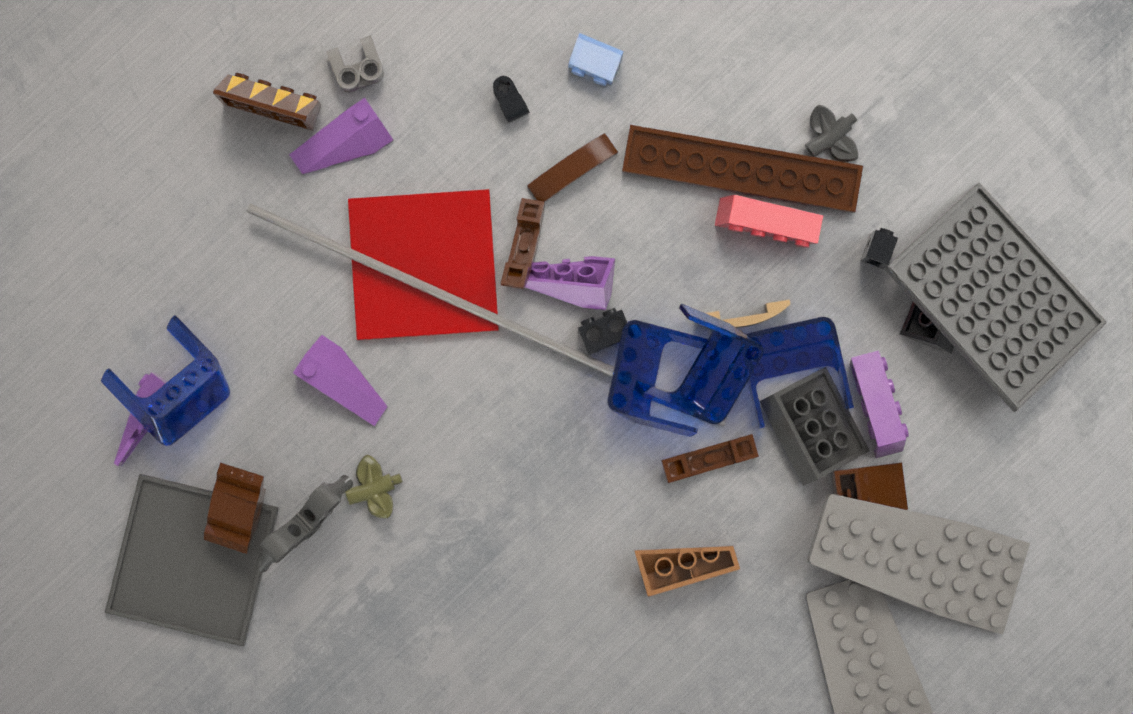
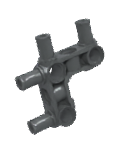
[254,475,353,572]

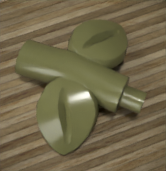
[345,455,403,519]

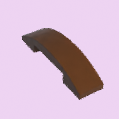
[527,133,618,202]
[500,198,545,289]
[661,434,759,483]

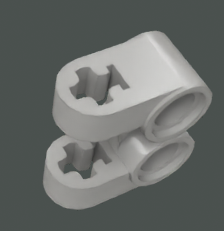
[326,35,384,93]

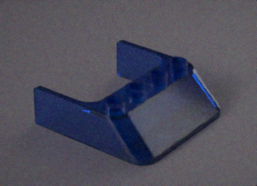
[634,303,764,424]
[101,315,230,446]
[742,317,854,429]
[607,320,717,437]

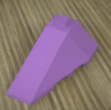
[289,97,393,174]
[525,256,615,310]
[293,335,388,426]
[114,372,178,466]

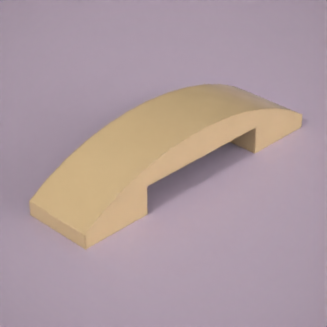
[694,300,790,328]

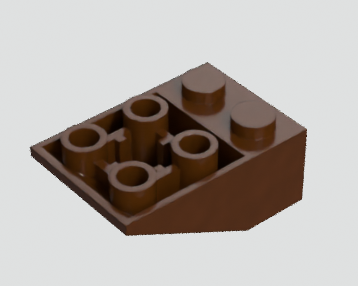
[831,462,908,510]

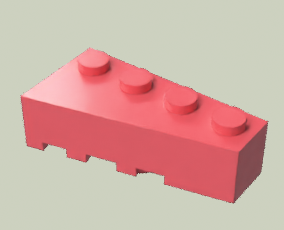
[715,195,823,248]

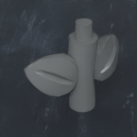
[805,105,859,162]

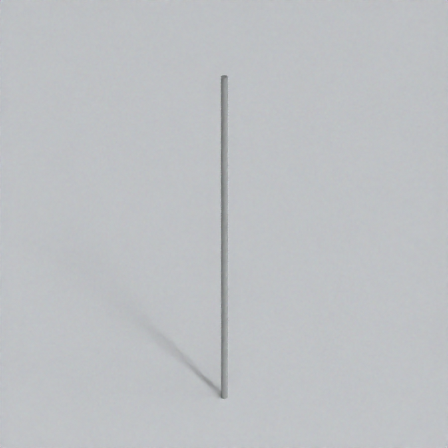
[246,203,727,426]

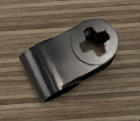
[493,76,530,123]

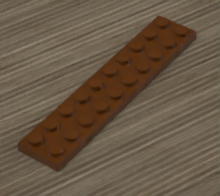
[622,125,863,213]

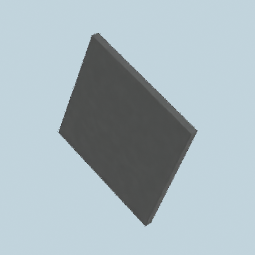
[105,474,279,646]

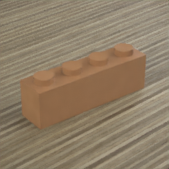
[634,545,740,597]

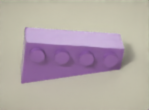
[850,350,909,458]

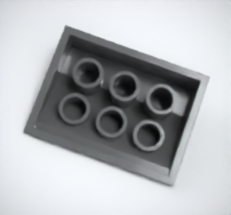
[759,367,870,486]

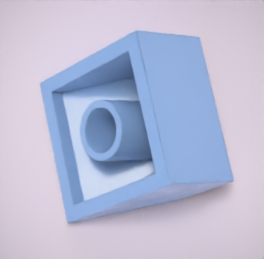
[568,33,624,86]

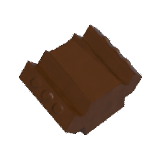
[204,462,266,554]

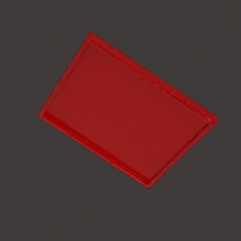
[348,189,499,340]

